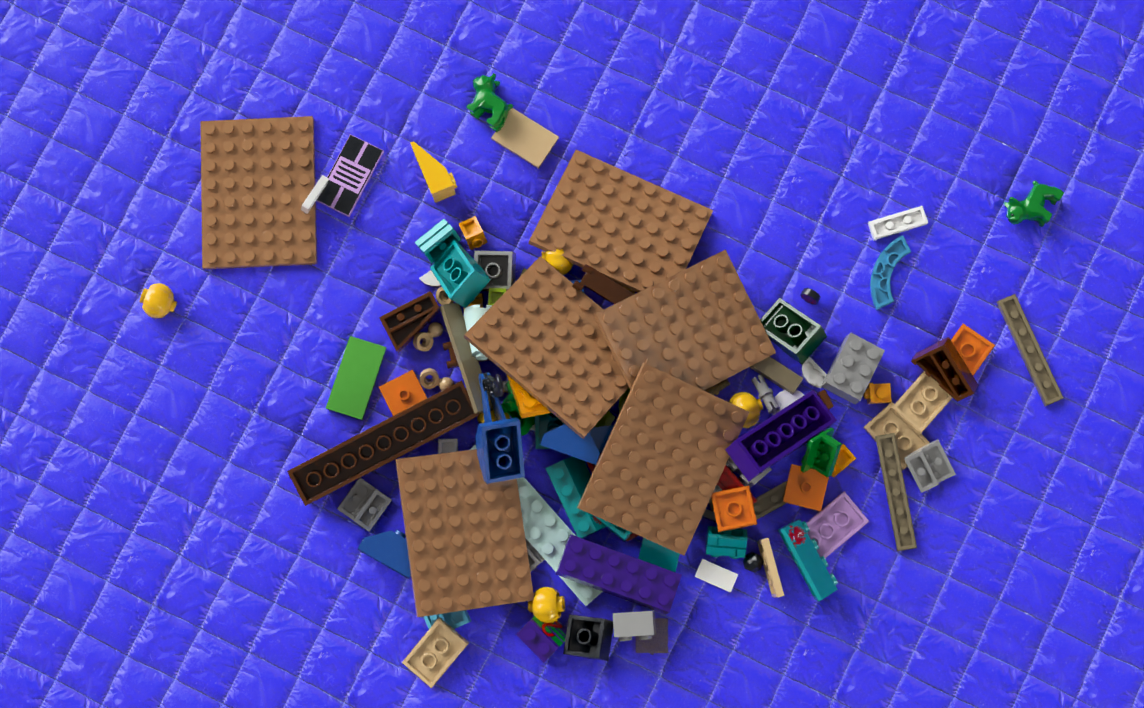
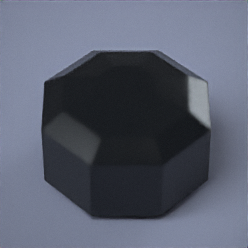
[743,552,764,573]

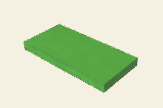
[326,336,387,420]

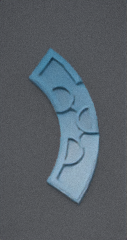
[870,235,911,310]

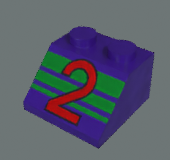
[516,616,567,662]

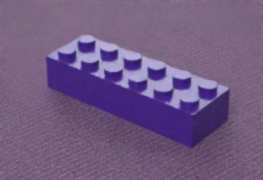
[725,389,837,482]
[556,534,682,614]

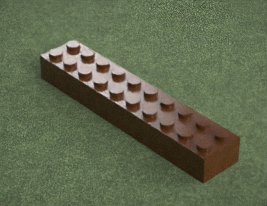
[287,381,479,506]

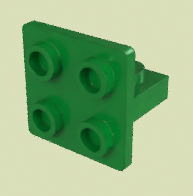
[800,427,842,477]

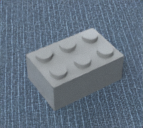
[821,332,885,404]

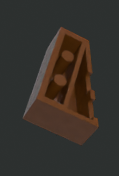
[379,291,441,354]
[911,337,979,402]

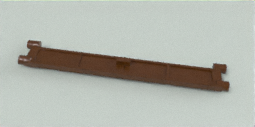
[572,264,634,304]

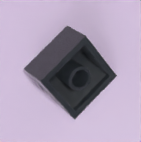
[563,614,613,661]

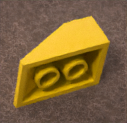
[410,141,457,203]

